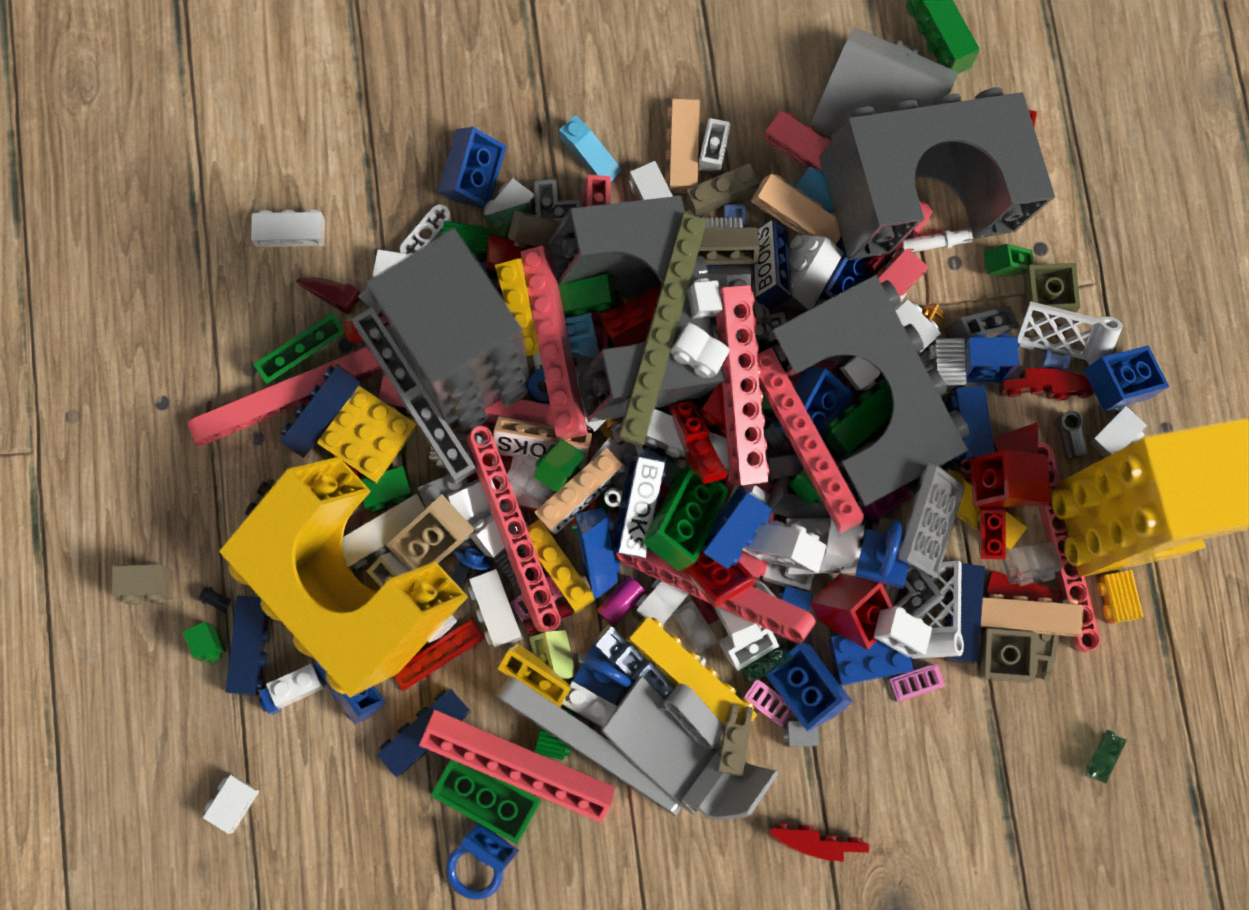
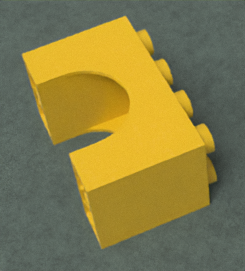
[1052,418,1249,577]
[219,457,468,697]

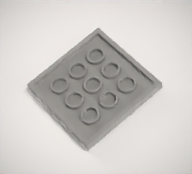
[898,464,965,578]

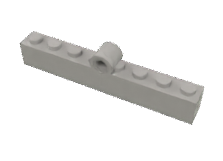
[351,307,476,484]

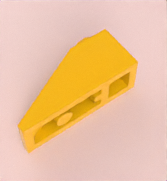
[498,644,572,708]

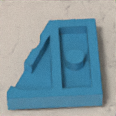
[565,313,600,359]

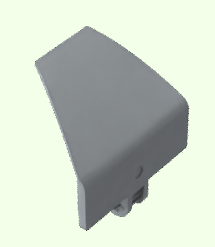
[810,28,959,138]

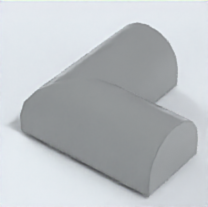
[533,179,582,221]
[894,565,945,618]

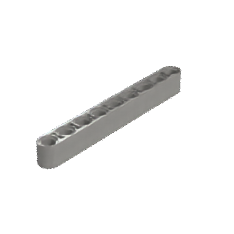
[495,675,682,816]

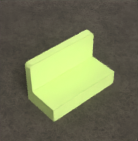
[530,630,576,679]

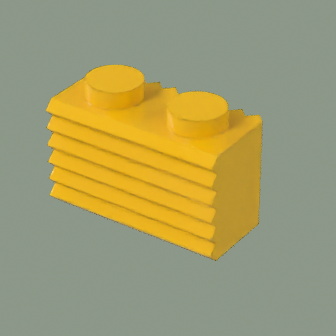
[1097,570,1144,625]

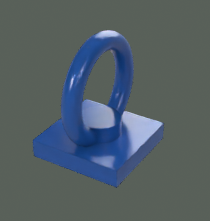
[855,519,909,589]
[573,645,631,705]
[446,823,519,900]

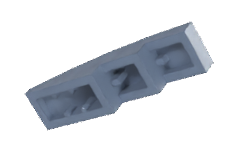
[592,625,675,699]

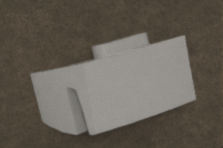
[601,676,779,820]

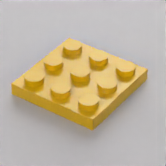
[317,386,417,484]

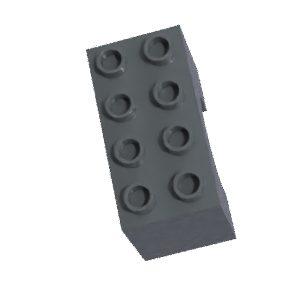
[819,87,1055,260]
[548,196,725,422]
[366,228,530,432]
[756,275,969,506]

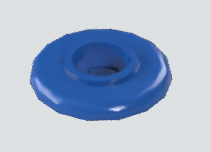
[527,368,550,404]
[455,548,491,570]

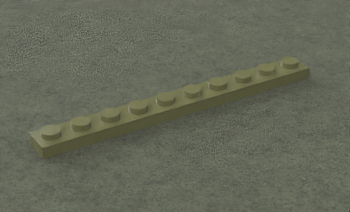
[618,212,707,447]

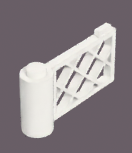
[1017,301,1123,365]
[912,560,964,659]

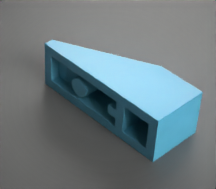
[559,115,623,183]

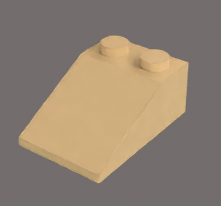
[386,494,475,571]

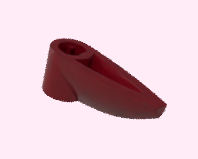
[296,277,361,315]

